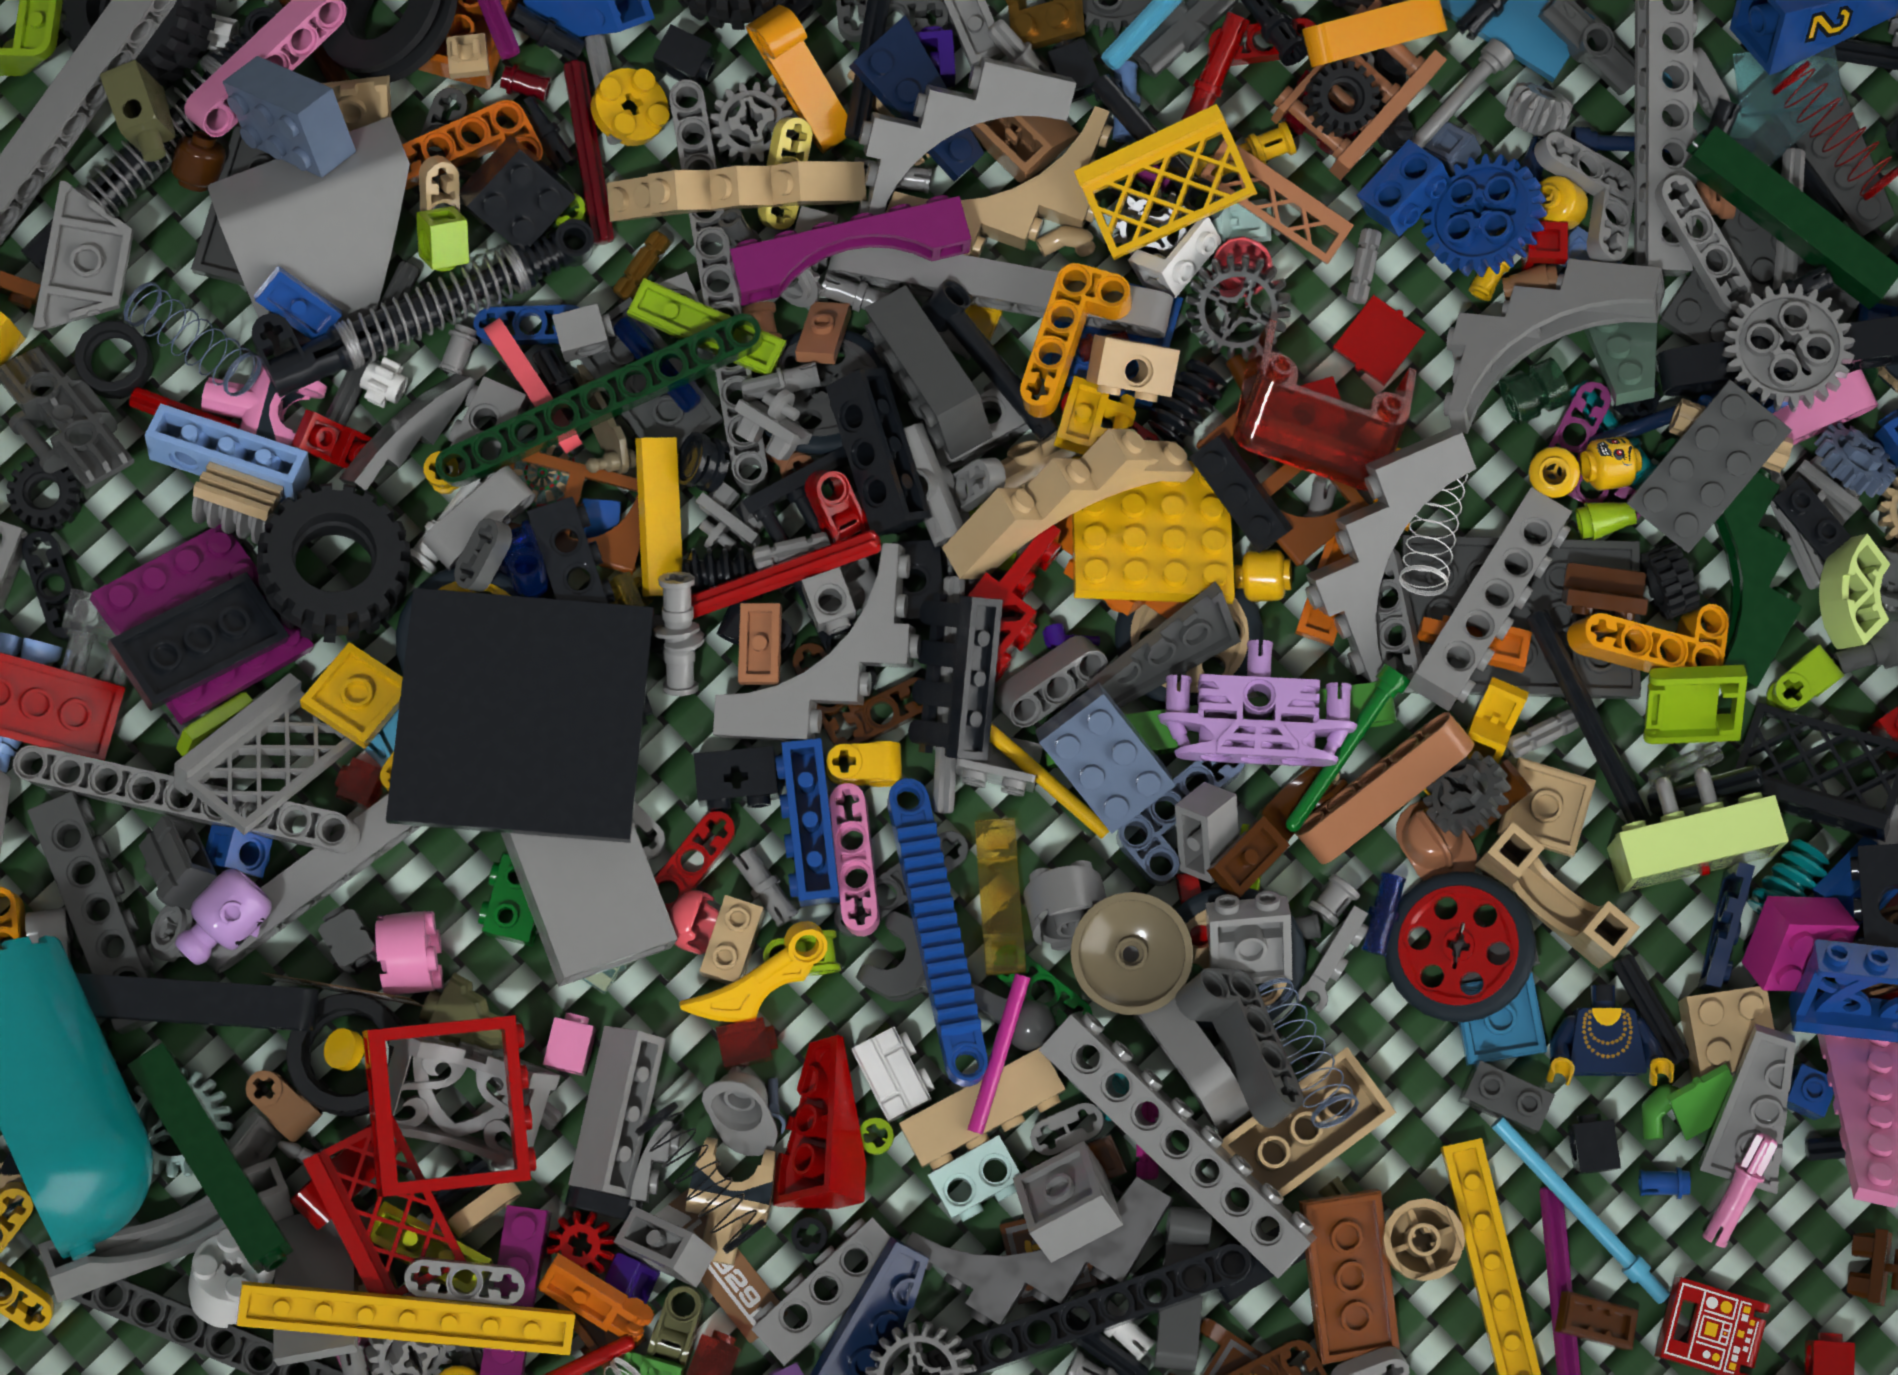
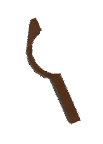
[1206,766,1349,898]

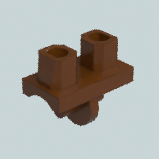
[1847,1228,1898,1307]

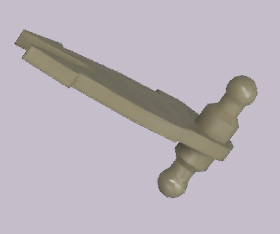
[573,364,636,474]

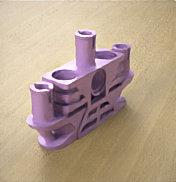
[1157,640,1358,767]

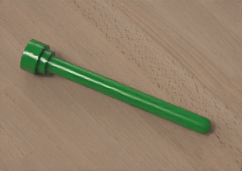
[1286,663,1410,832]

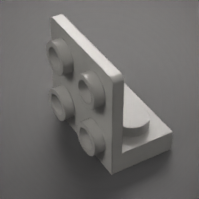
[955,737,1043,797]

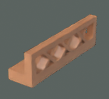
[1198,138,1354,264]

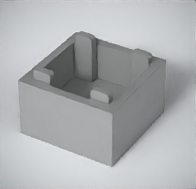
[1013,1141,1123,1263]

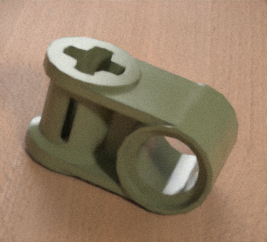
[646,1285,704,1367]

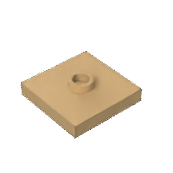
[1496,757,1596,858]

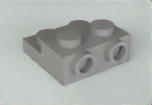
[1206,891,1292,984]

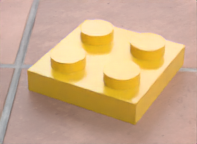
[300,642,403,749]

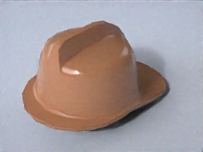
[1396,801,1477,881]

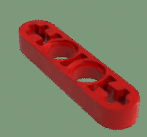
[655,811,736,914]

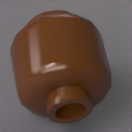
[171,131,226,192]

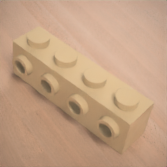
[899,1046,1065,1171]

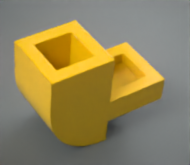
[1466,677,1529,764]

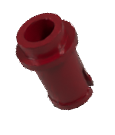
[500,64,552,102]

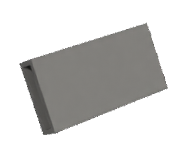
[501,824,678,987]

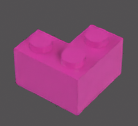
[1742,896,1859,991]

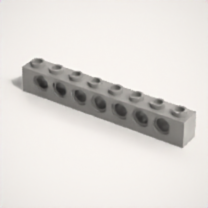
[1634,0,1698,277]
[1039,1011,1317,1279]

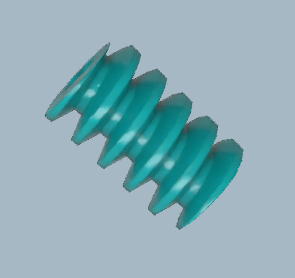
[1747,839,1830,915]

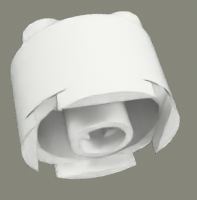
[188,1228,275,1328]

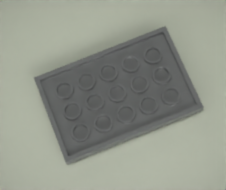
[1401,535,1641,700]

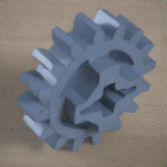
[1814,423,1896,498]

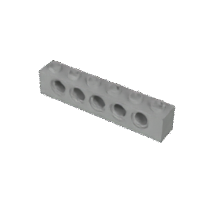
[1408,487,1572,711]

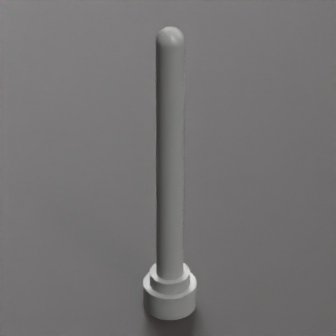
[1411,38,1514,148]

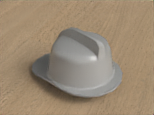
[702,1066,778,1156]

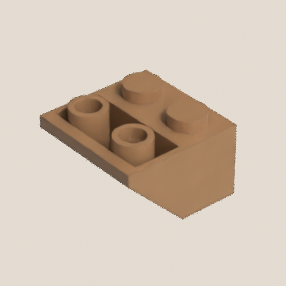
[970,116,1079,184]

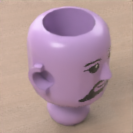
[175,869,272,965]

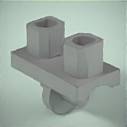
[734,389,813,460]
[1786,455,1862,526]
[696,482,764,551]

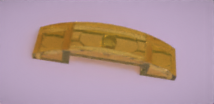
[975,818,1026,975]

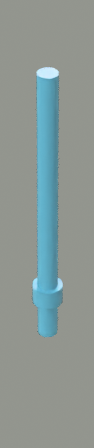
[1491,1116,1670,1304]

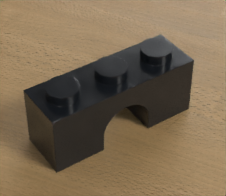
[1850,844,1898,948]

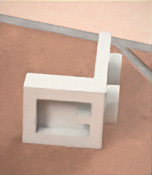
[1128,217,1221,298]

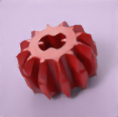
[547,1210,616,1274]

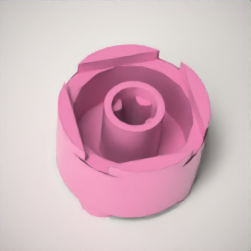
[375,910,444,995]

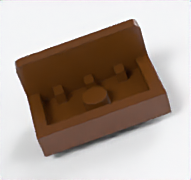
[1561,562,1648,621]

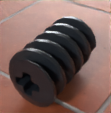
[1148,359,1227,448]
[682,548,763,598]

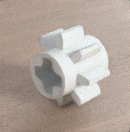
[360,357,408,408]

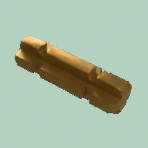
[613,231,670,300]

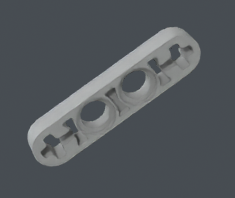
[1655,175,1754,314]
[1376,548,1423,693]

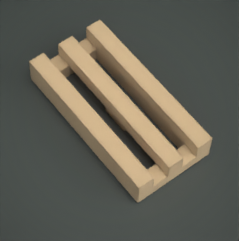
[193,461,284,521]

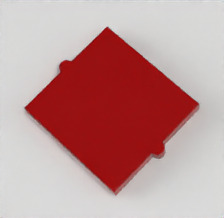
[1333,295,1425,386]

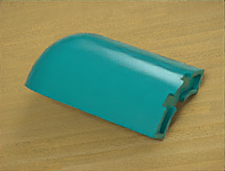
[0,935,153,1260]

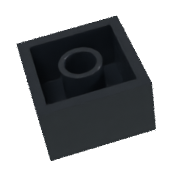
[460,134,576,247]

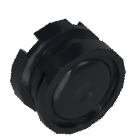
[678,432,730,493]

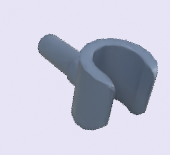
[768,1078,787,1134]

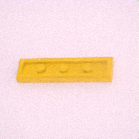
[635,437,682,597]

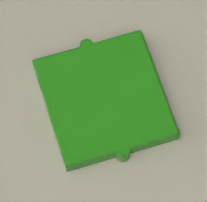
[1667,1063,1733,1141]

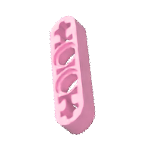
[829,783,880,937]

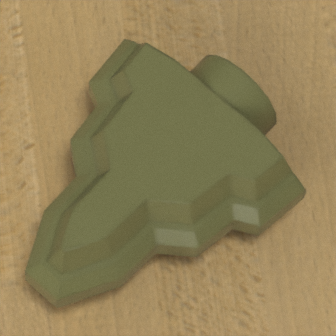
[419,972,503,1050]

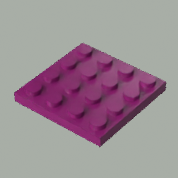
[89,524,314,725]

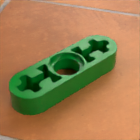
[993,947,1093,1028]

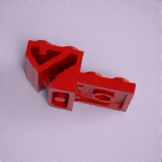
[968,525,1061,682]

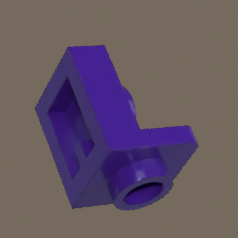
[915,26,956,87]

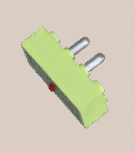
[1607,767,1789,893]

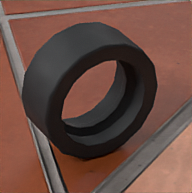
[74,321,154,399]

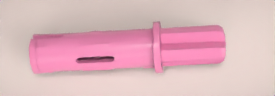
[1702,1133,1778,1248]

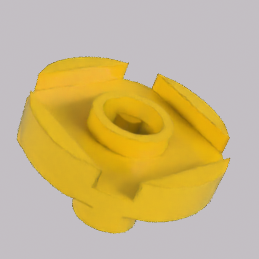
[591,68,670,146]

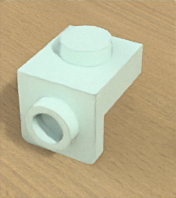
[1211,199,1271,243]

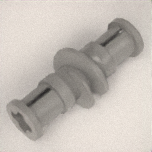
[653,572,705,696]

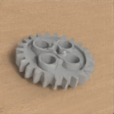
[1722,283,1855,412]

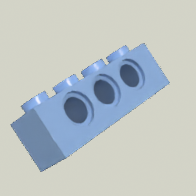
[145,403,311,502]

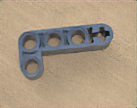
[1116,761,1245,886]

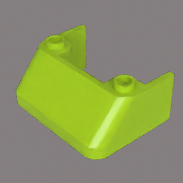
[0,0,63,76]

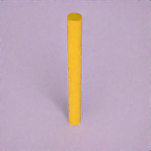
[989,723,1109,839]

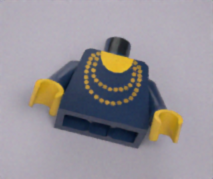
[1546,985,1674,1086]

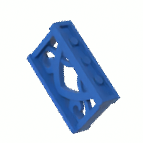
[1789,939,1898,1043]

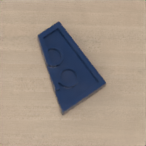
[1698,862,1755,992]

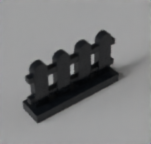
[908,593,1003,760]

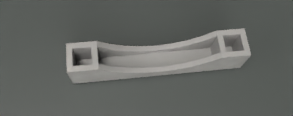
[38,1157,294,1303]

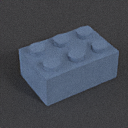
[223,56,356,178]
[1035,682,1176,834]

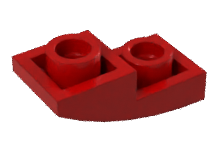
[291,409,372,470]

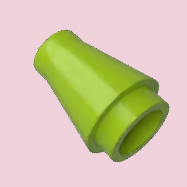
[1575,502,1637,541]

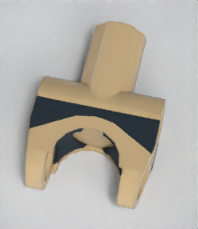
[685,1137,776,1266]

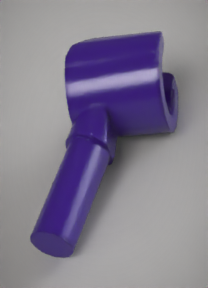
[1042,623,1100,650]

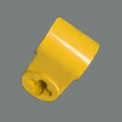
[826,741,902,787]

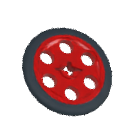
[1383,871,1536,1022]

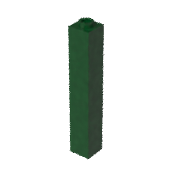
[1683,126,1898,310]
[127,1042,294,1274]

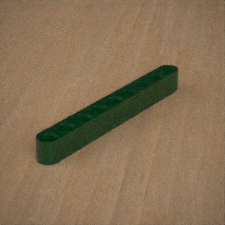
[435,313,763,487]

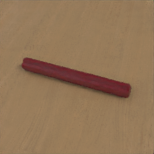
[563,60,614,245]

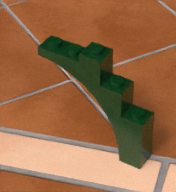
[1653,438,1802,692]

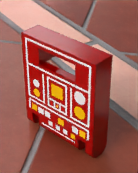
[1654,1277,1771,1375]

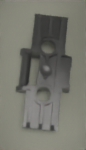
[0,345,135,489]

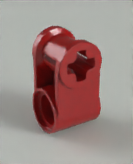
[805,470,870,545]

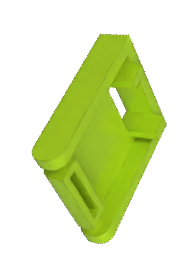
[1643,665,1748,744]

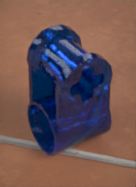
[492,520,549,598]

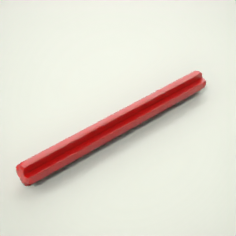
[691,530,882,619]

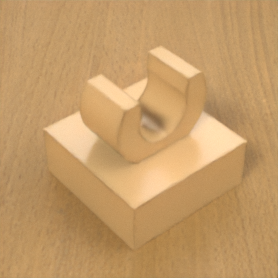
[446,33,490,79]

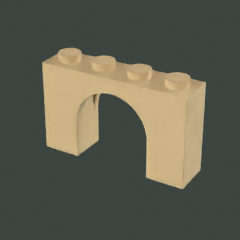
[1474,822,1640,969]

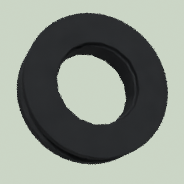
[322,0,458,82]

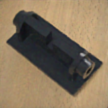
[1772,476,1851,561]

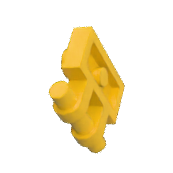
[1053,376,1136,455]

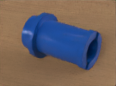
[1638,1167,1691,1199]

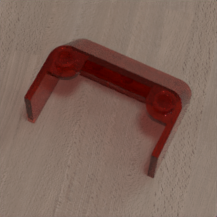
[1233,319,1417,491]

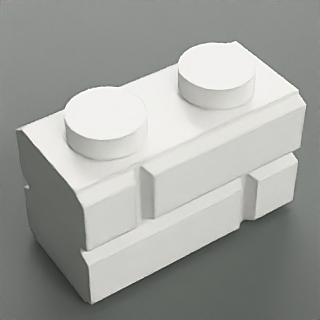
[851,1027,935,1123]

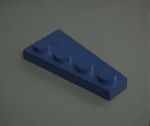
[849,15,985,182]
[810,1236,929,1375]

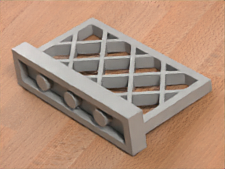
[174,673,356,835]

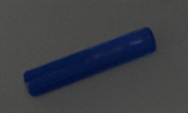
[613,316,701,413]

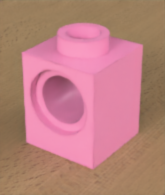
[543,1013,597,1077]

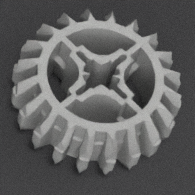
[865,1322,977,1375]

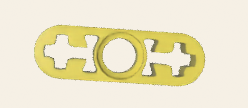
[758,117,813,230]

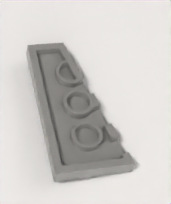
[1699,1024,1796,1194]

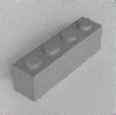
[568,1026,666,1198]

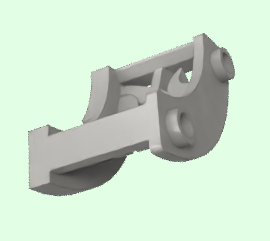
[367,1036,560,1170]

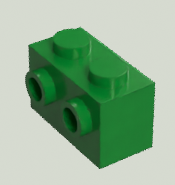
[478,853,537,947]

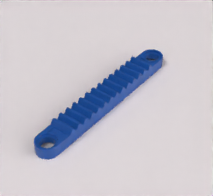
[887,778,988,1087]

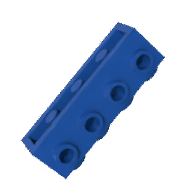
[775,738,840,907]

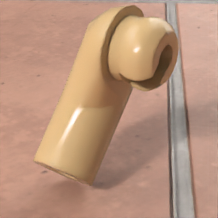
[1036,225,1096,257]

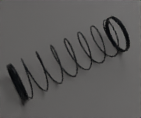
[635,1101,766,1254]

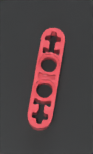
[483,318,583,454]

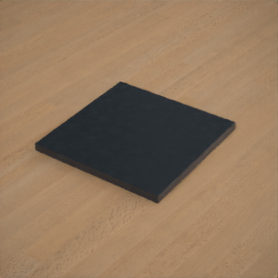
[386,588,654,843]

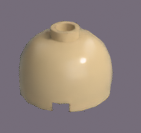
[1382,1198,1465,1281]

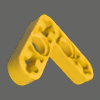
[0,1181,54,1331]

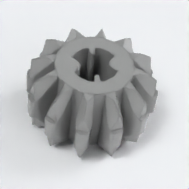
[1504,82,1573,137]

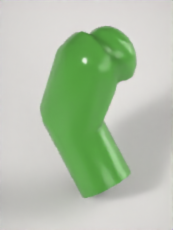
[1642,1084,1680,1140]

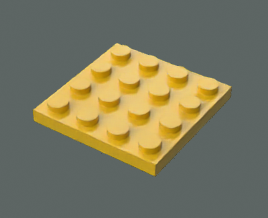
[1072,456,1235,604]

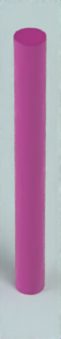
[967,973,1031,1135]

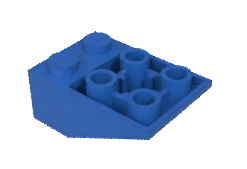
[523,0,655,37]

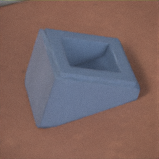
[1423,121,1482,176]

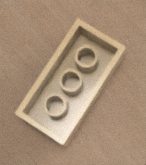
[1221,1047,1397,1197]

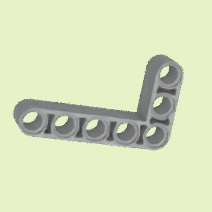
[1123,946,1253,1137]

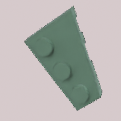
[1584,320,1658,406]

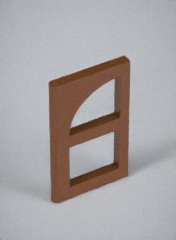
[1196,386,1369,567]
[496,452,640,575]

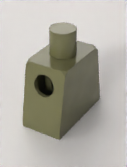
[100,60,176,162]

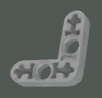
[1534,131,1634,263]
[940,458,1006,594]

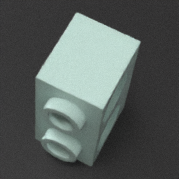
[928,1135,1021,1222]

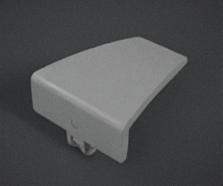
[207,117,410,357]

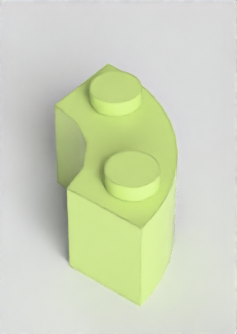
[1819,533,1890,650]

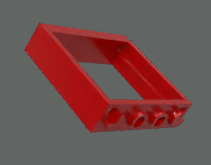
[362,1015,536,1197]

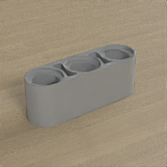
[423,466,536,571]
[995,636,1108,728]

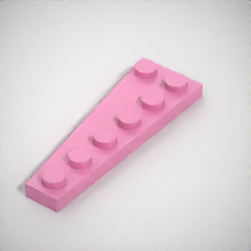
[1817,1034,1898,1208]

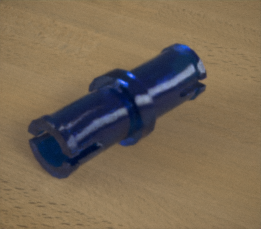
[1361,872,1407,956]

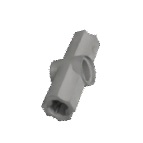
[904,423,963,547]

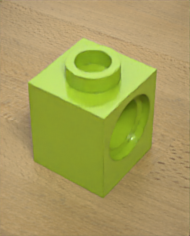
[416,206,469,271]

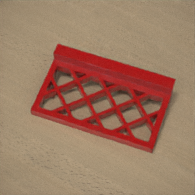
[302,1115,466,1296]

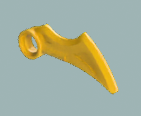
[679,921,828,1022]

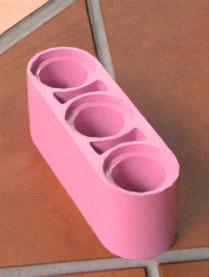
[1772,369,1878,445]

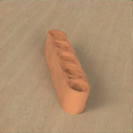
[1295,712,1474,864]

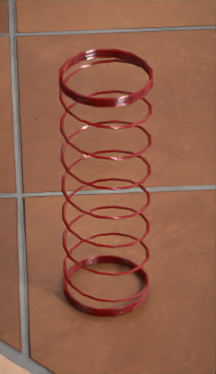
[1771,60,1898,201]

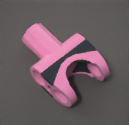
[201,365,327,447]

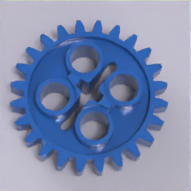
[1421,154,1547,277]

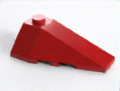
[773,1035,866,1209]

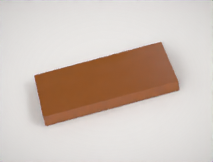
[1299,1188,1400,1365]

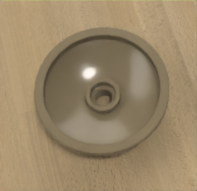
[1071,892,1193,1015]

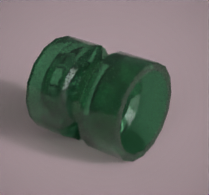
[1499,357,1571,425]

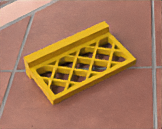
[1074,104,1258,260]

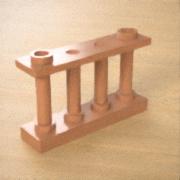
[1271,0,1447,181]

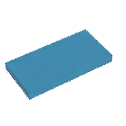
[1440,0,1596,83]

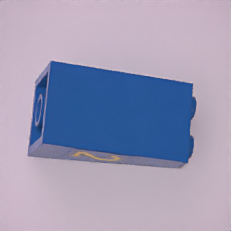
[1730,0,1898,75]

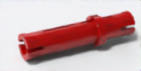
[1181,12,1250,120]

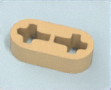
[447,1182,522,1239]

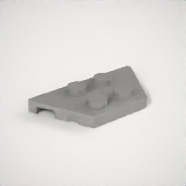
[33,180,134,331]

